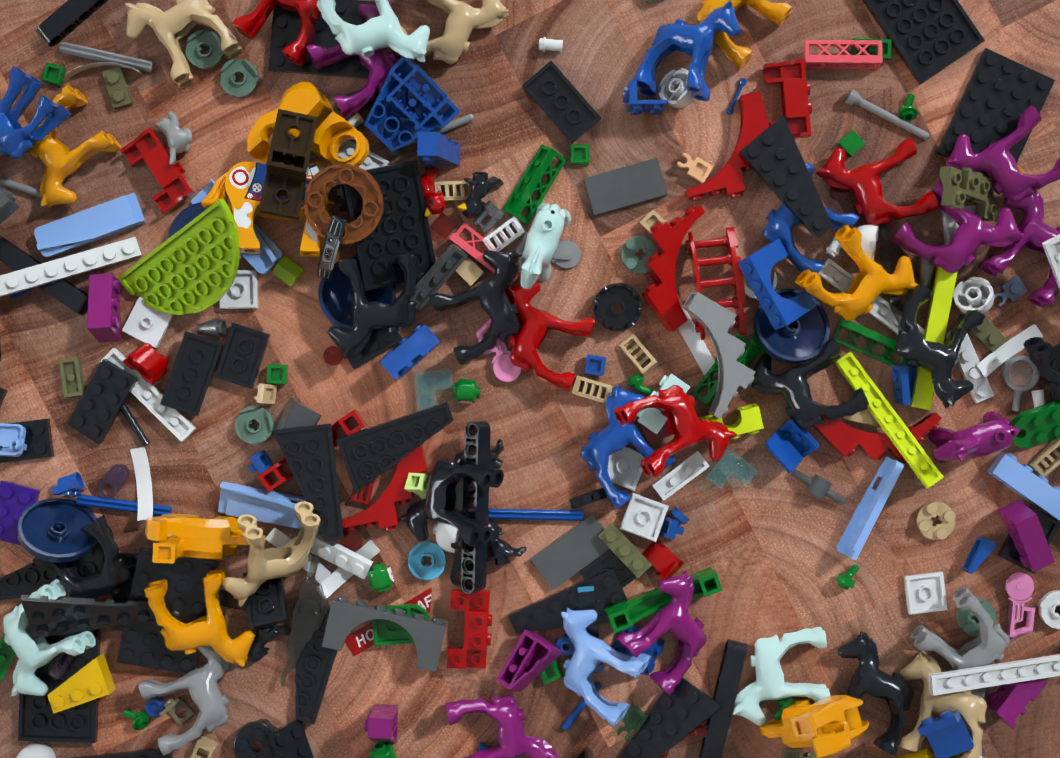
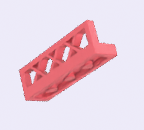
[803,40,883,69]
[449,223,521,286]

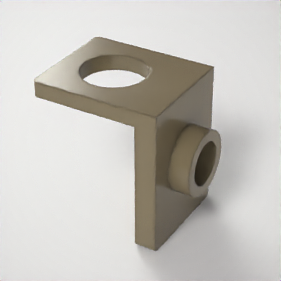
[159,696,195,726]

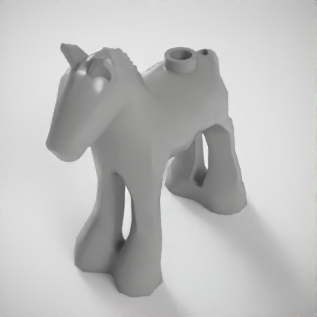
[910,586,1010,698]
[138,646,230,756]

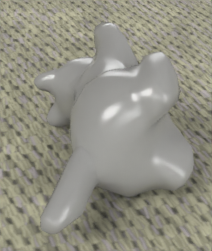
[154,111,192,165]

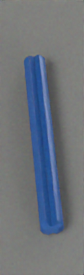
[76,494,172,516]
[488,508,583,521]

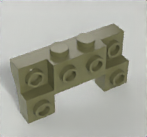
[939,166,998,221]

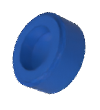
[671,506,690,524]
[145,697,165,718]

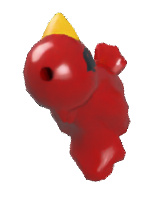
[420,167,446,217]

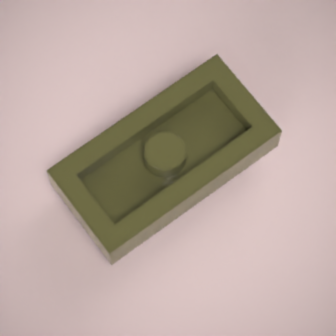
[102,66,133,110]
[970,317,1007,353]
[59,357,85,398]

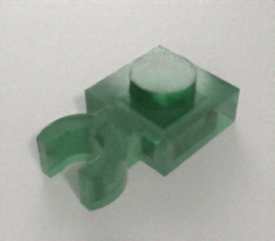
[617,704,648,741]

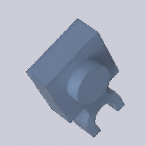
[994,275,1028,307]

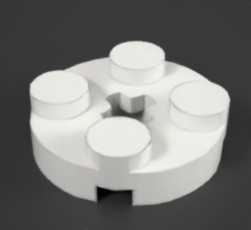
[1038,590,1060,629]

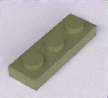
[598,523,652,578]

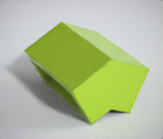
[272,256,304,287]

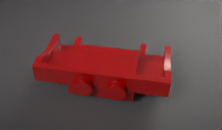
[763,59,812,139]
[120,127,195,215]
[447,589,492,669]

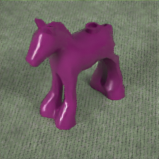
[306,3,397,119]
[945,105,1060,202]
[892,181,1024,273]
[980,188,1060,308]
[928,411,1020,463]
[616,570,707,696]
[446,695,558,758]

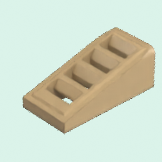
[435,181,469,202]
[618,334,658,376]
[571,375,613,404]
[1030,438,1060,477]
[191,736,218,758]

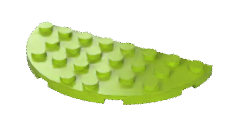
[118,198,240,315]

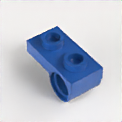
[51,472,86,498]

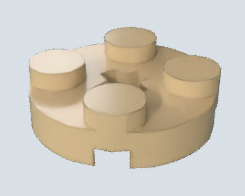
[915,501,956,540]

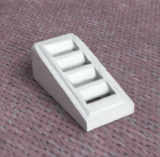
[482,217,525,252]

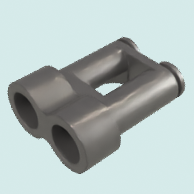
[473,200,506,234]

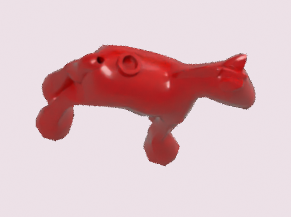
[232,0,321,67]
[816,137,939,226]
[506,281,596,392]
[614,385,737,478]

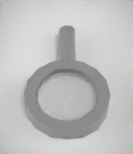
[1001,355,1040,411]

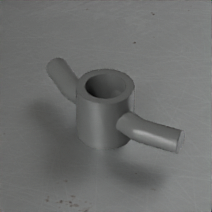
[791,469,845,506]

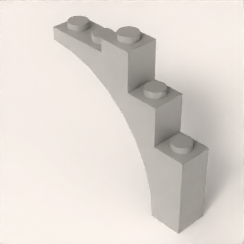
[682,291,755,419]

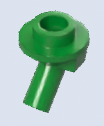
[899,94,918,121]
[626,373,653,396]
[836,564,859,590]
[773,697,795,721]
[123,708,150,730]

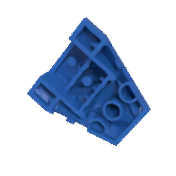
[364,56,461,152]

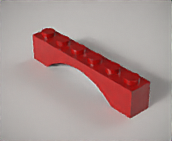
[258,410,367,492]

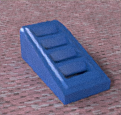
[962,536,998,574]

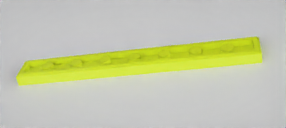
[910,266,958,411]
[834,351,944,489]

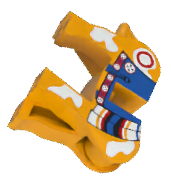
[201,161,339,263]

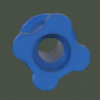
[554,633,575,656]

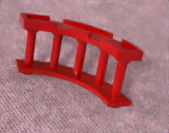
[685,227,747,340]

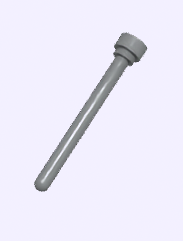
[844,89,929,140]
[388,114,474,158]

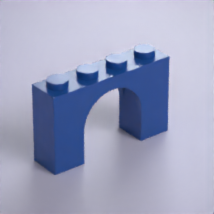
[737,239,816,330]

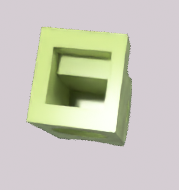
[404,473,428,499]

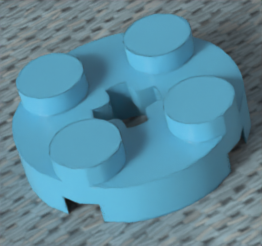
[408,541,447,580]

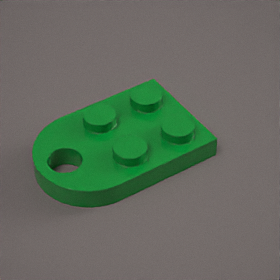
[1009,401,1060,448]
[372,603,431,646]

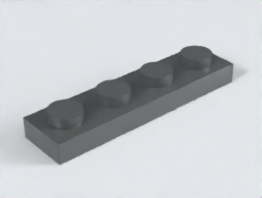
[411,243,468,313]

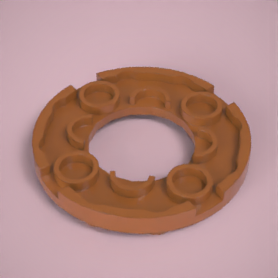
[304,164,384,244]

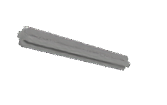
[59,41,154,72]

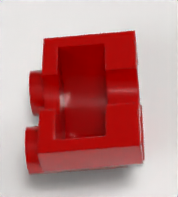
[123,343,169,386]
[642,538,684,580]

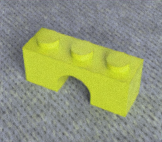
[700,403,764,442]

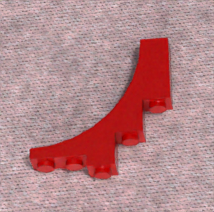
[685,91,769,201]
[642,205,705,332]
[813,413,942,464]
[342,444,428,531]

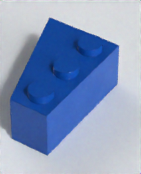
[417,132,460,168]
[380,324,442,380]

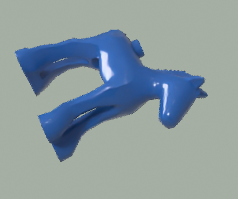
[632,0,741,102]
[0,66,72,159]
[763,163,859,273]
[580,385,676,509]

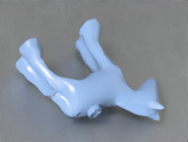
[561,608,651,728]

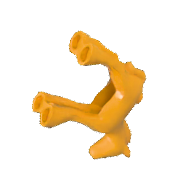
[696,0,793,70]
[29,84,121,208]
[796,225,918,321]
[144,569,255,667]

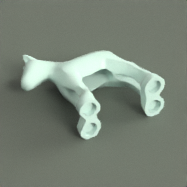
[316,0,430,62]
[518,202,572,289]
[3,579,96,696]
[733,627,830,726]

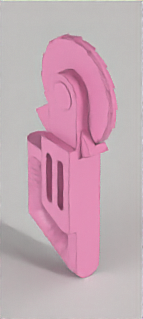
[476,318,522,382]
[1005,572,1035,639]

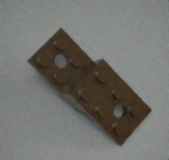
[259,109,318,220]

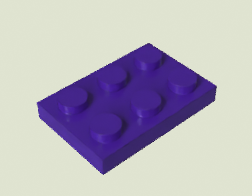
[0,480,40,546]

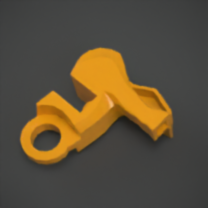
[247,82,369,167]
[145,514,266,564]
[759,695,869,758]

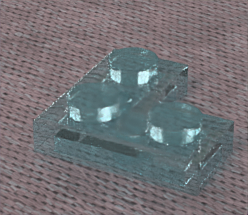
[414,369,454,411]
[705,447,759,490]

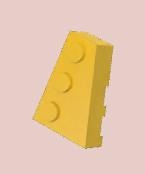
[47,653,116,713]

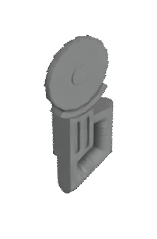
[515,232,581,269]

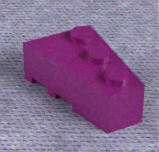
[87,273,122,342]
[998,500,1055,572]
[496,630,563,692]
[986,678,1047,729]
[365,704,398,743]

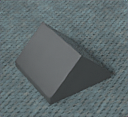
[274,398,322,430]

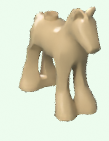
[125,0,244,89]
[401,0,509,64]
[222,501,321,607]
[899,651,987,758]

